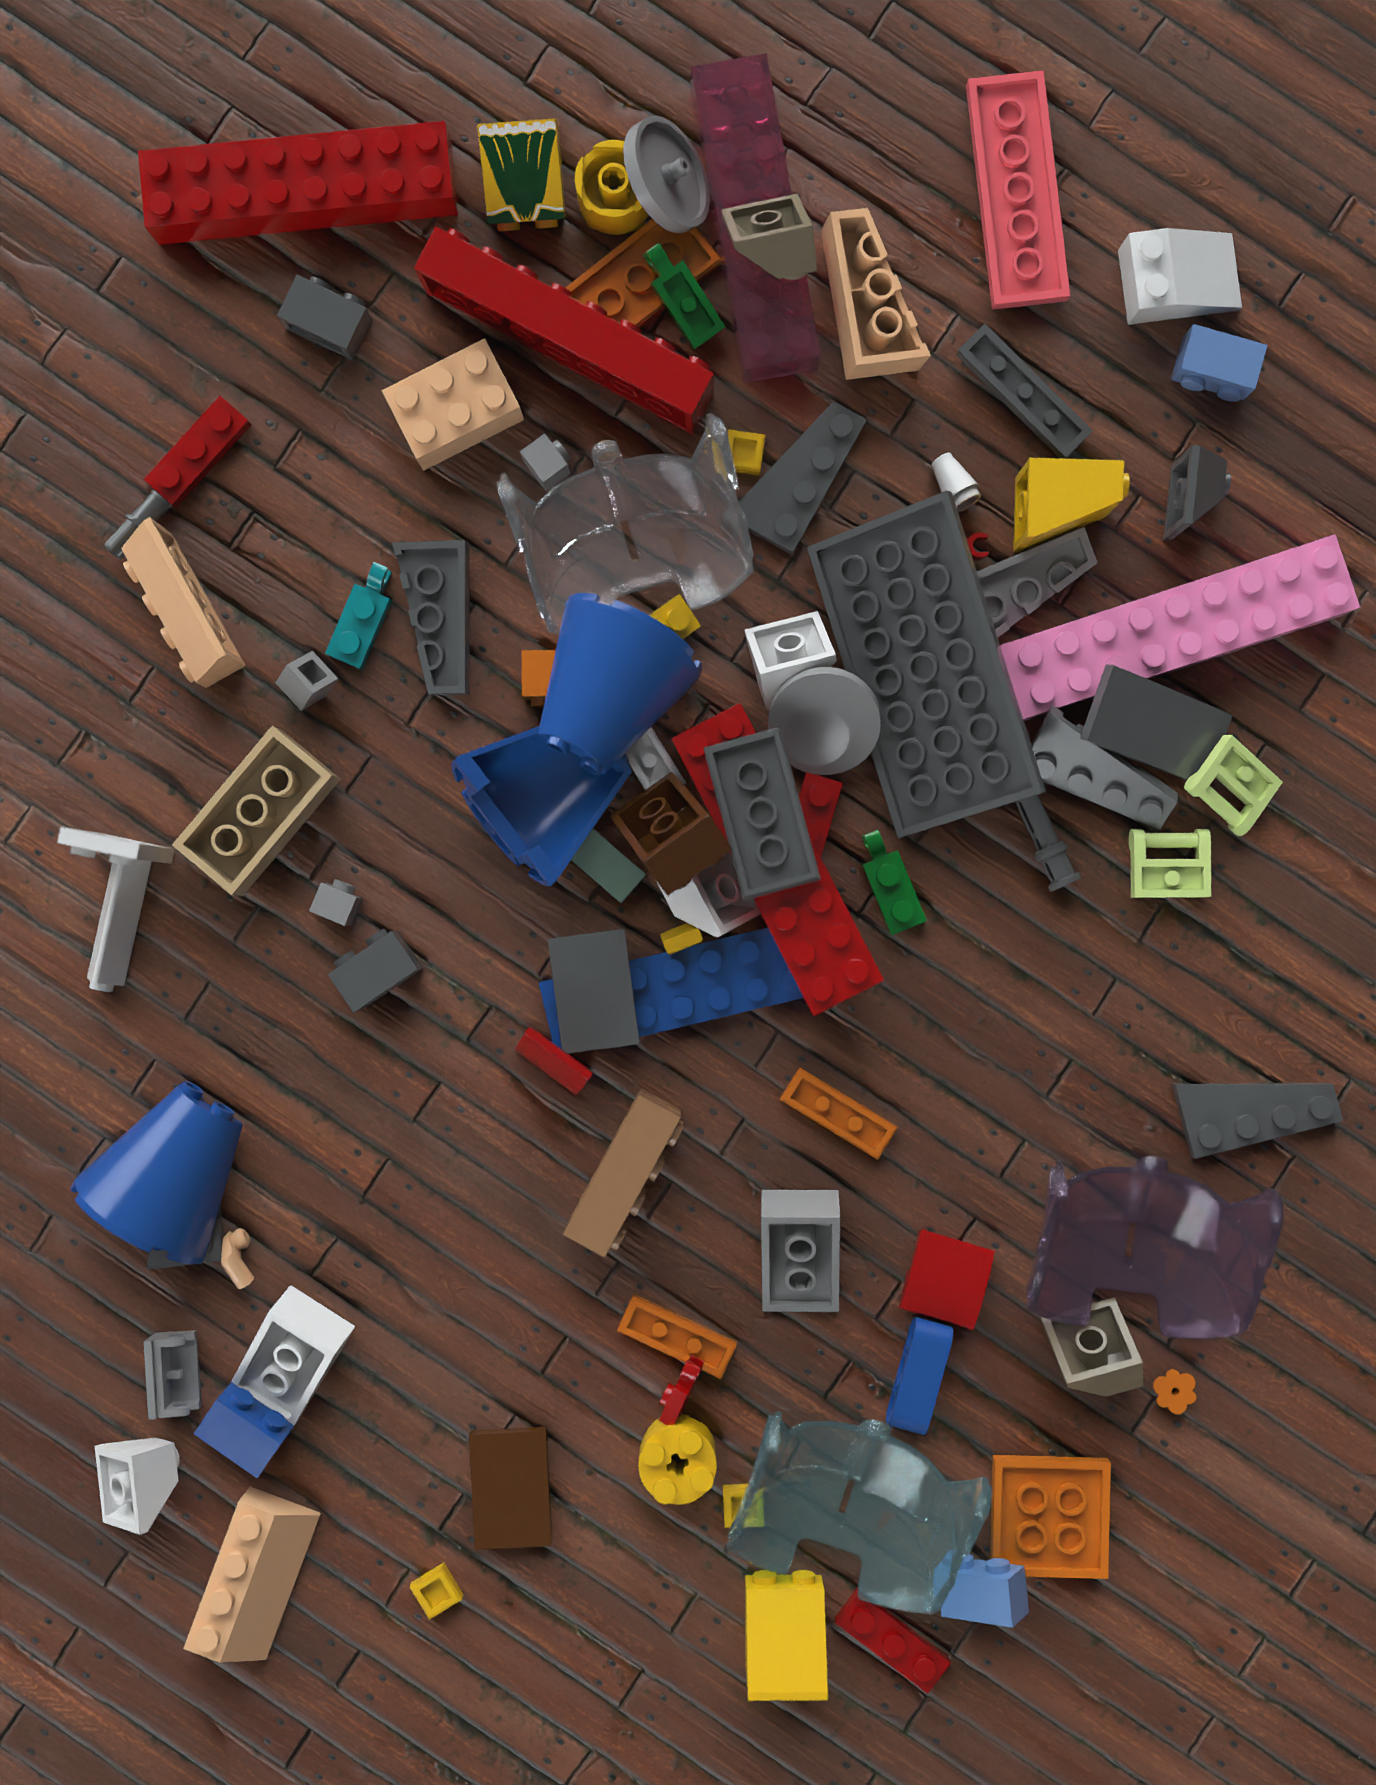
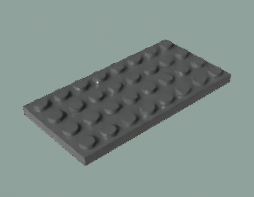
[807,491,1046,838]

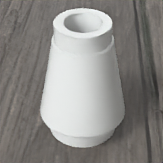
[931,453,981,512]

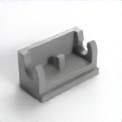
[144,1330,202,1420]

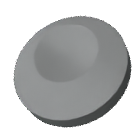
[624,116,710,233]
[768,667,881,775]

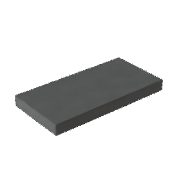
[1080,664,1233,781]
[704,727,821,900]

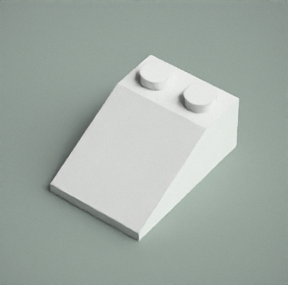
[1118,228,1242,325]
[231,1285,355,1426]

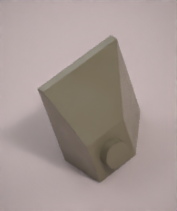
[721,194,817,280]
[1041,1297,1143,1397]

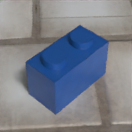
[194,1382,294,1478]

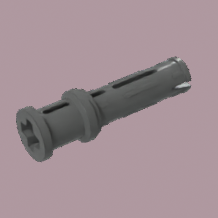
[1015,795,1082,892]

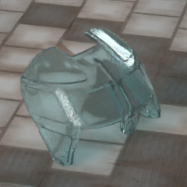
[726,1411,992,1615]

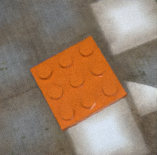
[990,1455,1111,1579]

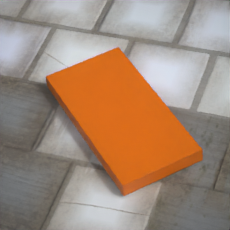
[565,219,722,328]

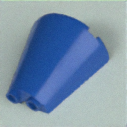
[538,593,702,775]
[452,726,632,886]
[71,1081,243,1264]

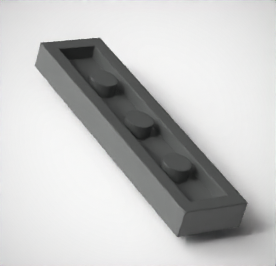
[956,324,1093,459]

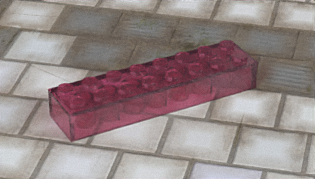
[691,53,821,383]

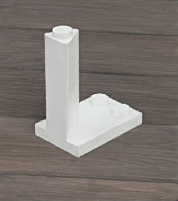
[57,827,175,992]

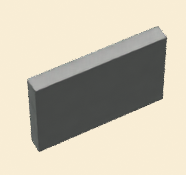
[548,929,640,1053]

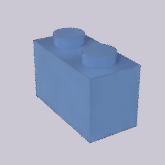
[1171,324,1268,402]
[937,1553,1029,1628]

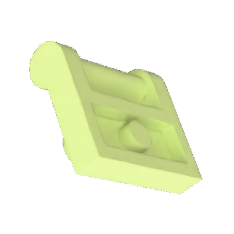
[1184,735,1283,836]
[1128,829,1211,898]

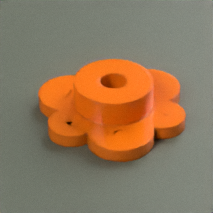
[1153,1369,1196,1415]

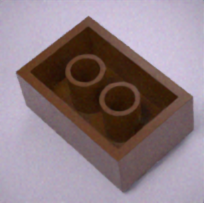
[610,771,732,896]

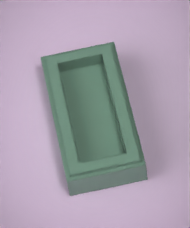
[571,829,646,903]

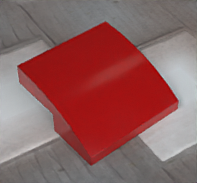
[515,1027,594,1095]
[899,1229,995,1330]

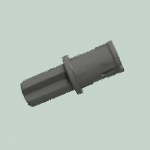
[105,490,172,559]

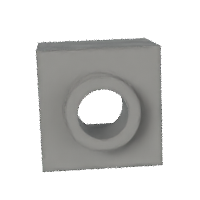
[520,433,571,491]
[275,651,338,711]
[309,879,363,926]

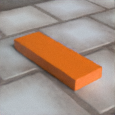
[779,1066,898,1160]
[617,1293,737,1379]

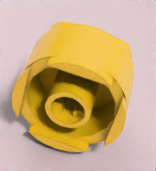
[575,140,648,235]
[638,1414,717,1505]

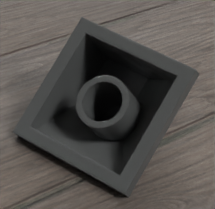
[1163,445,1231,541]

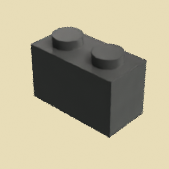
[277,275,373,361]
[328,929,423,1013]

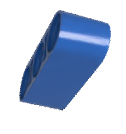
[886,1316,953,1435]

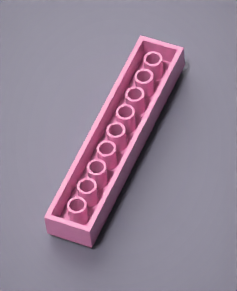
[1000,534,1360,721]

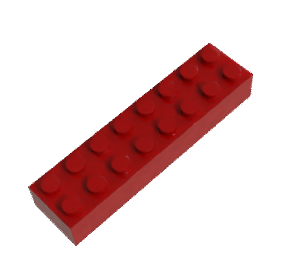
[138,121,458,245]
[414,226,714,434]
[671,703,884,1017]

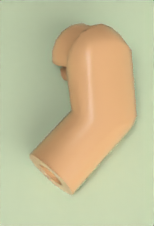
[221,1228,254,1289]

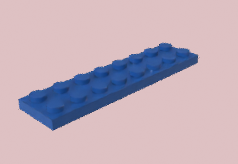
[539,927,804,1054]

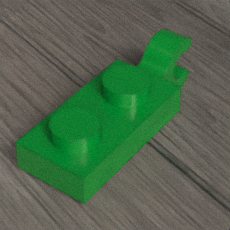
[643,243,725,350]
[861,830,927,935]

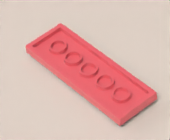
[966,70,1070,310]

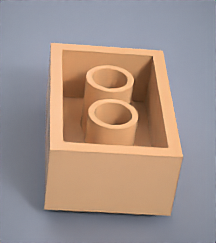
[381,338,524,471]

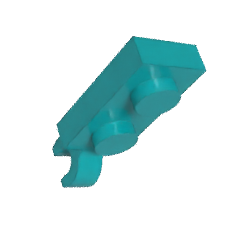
[325,562,392,670]

